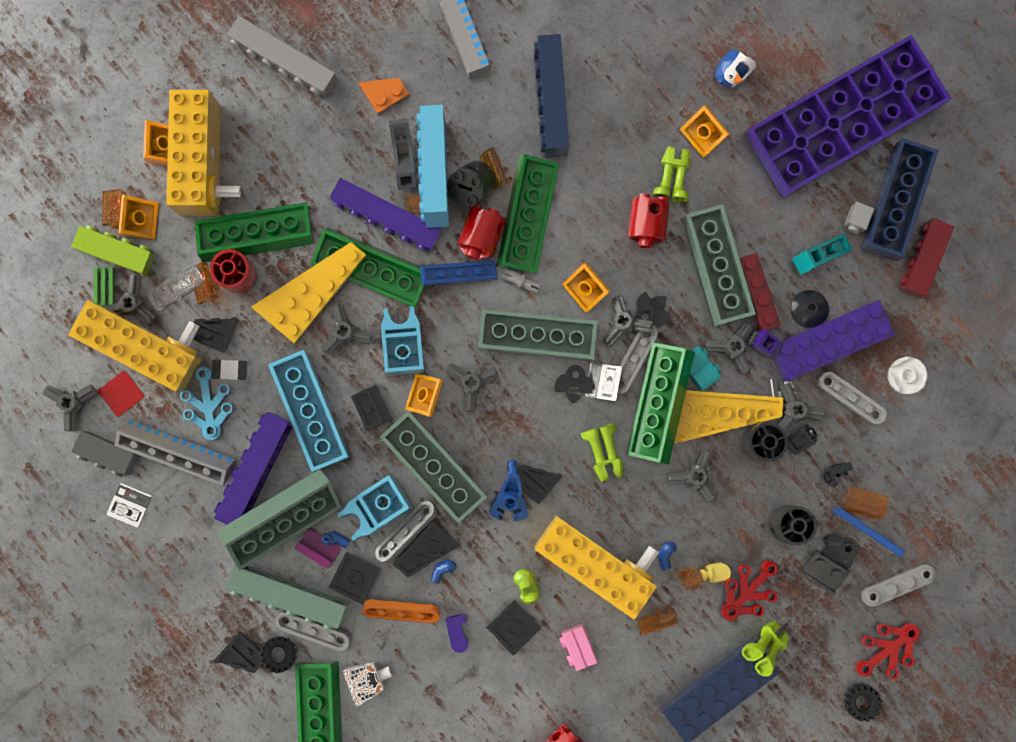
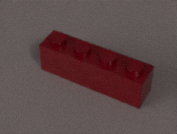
[900,218,955,299]
[739,253,781,331]

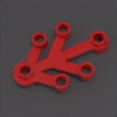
[721,560,778,621]
[855,623,920,680]

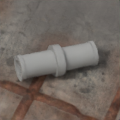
[502,268,541,294]

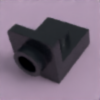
[787,424,818,455]
[823,462,853,487]

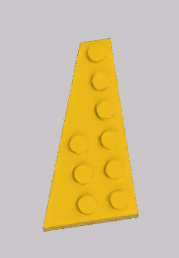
[251,242,367,343]
[674,390,783,444]

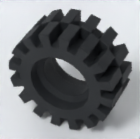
[259,636,297,673]
[843,683,883,722]

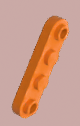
[362,599,440,623]

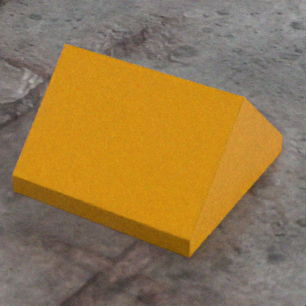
[680,105,730,158]
[144,120,169,165]
[119,195,159,240]
[562,262,610,313]
[405,374,444,418]

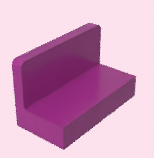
[294,528,341,569]

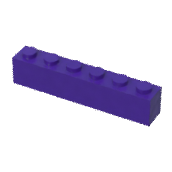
[329,178,443,253]

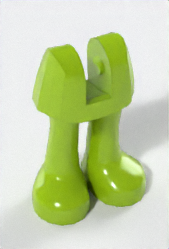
[653,146,691,202]
[581,423,623,483]
[513,569,542,605]
[742,620,789,677]

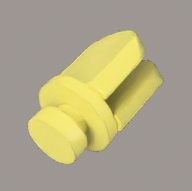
[699,562,731,583]

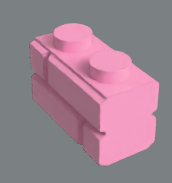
[559,623,598,671]

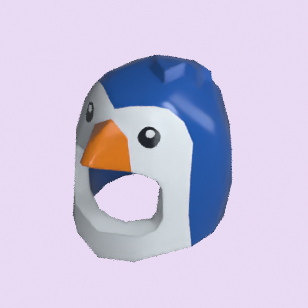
[715,49,756,88]

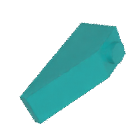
[792,233,853,275]

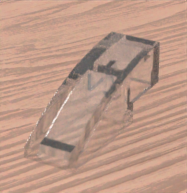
[146,265,205,311]

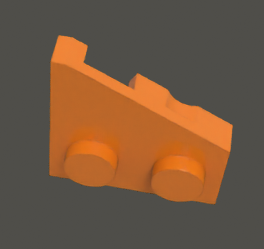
[358,78,410,115]

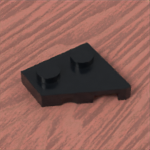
[193,317,239,353]
[518,464,563,505]
[213,631,263,673]

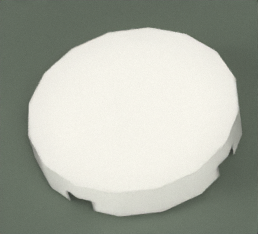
[888,356,928,395]

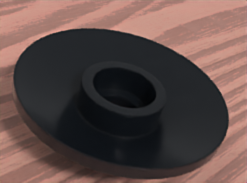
[791,290,829,328]

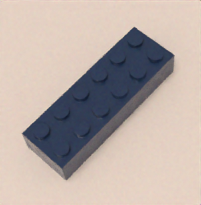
[534,34,569,158]
[861,138,939,261]
[660,638,781,742]

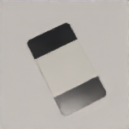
[212,360,247,380]

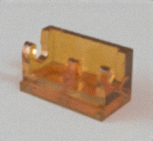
[842,487,889,520]

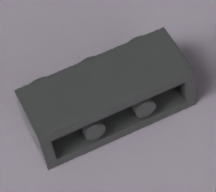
[71,431,139,477]

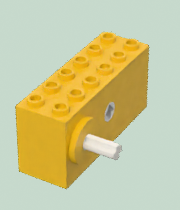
[166,90,241,216]
[68,300,202,392]
[534,515,659,620]

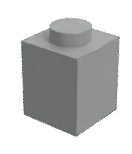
[844,201,874,234]

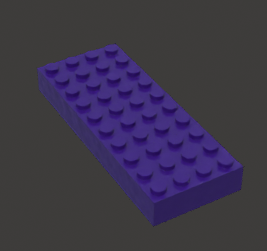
[745,35,952,199]

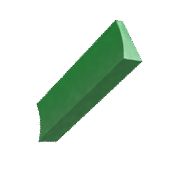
[496,154,559,274]
[195,202,314,263]
[311,227,425,308]
[627,342,695,464]
[295,661,342,742]

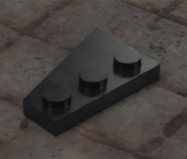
[393,521,461,577]

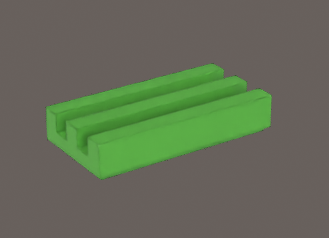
[94,267,115,306]

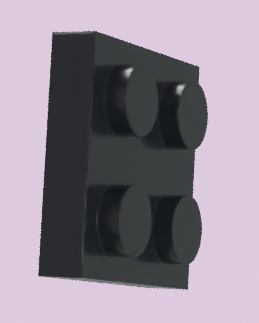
[328,552,381,605]
[486,600,541,656]

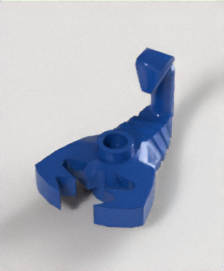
[489,459,528,521]

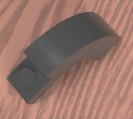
[389,118,417,190]

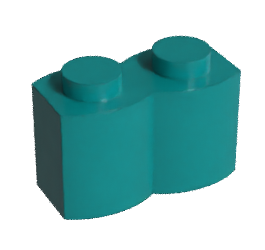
[690,346,722,391]

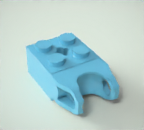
[381,306,424,376]
[337,475,413,541]

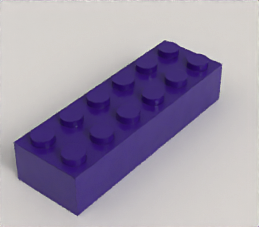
[772,300,895,382]
[214,412,293,525]

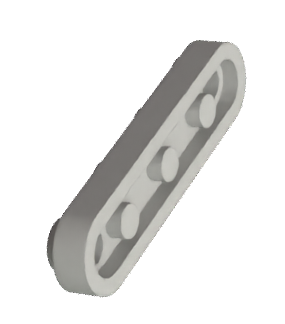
[617,326,658,394]
[818,372,887,425]
[375,501,437,564]
[861,564,936,607]
[275,610,351,651]

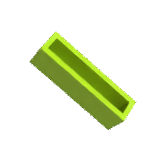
[71,225,156,276]

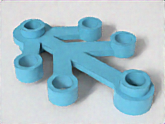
[180,366,234,440]

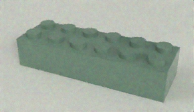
[683,204,756,327]
[478,309,598,361]
[380,411,488,524]
[216,469,342,570]
[226,565,351,630]

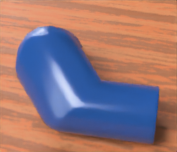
[321,531,351,548]
[658,542,677,570]
[430,560,456,584]

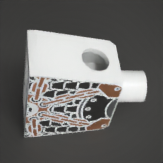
[343,662,393,707]

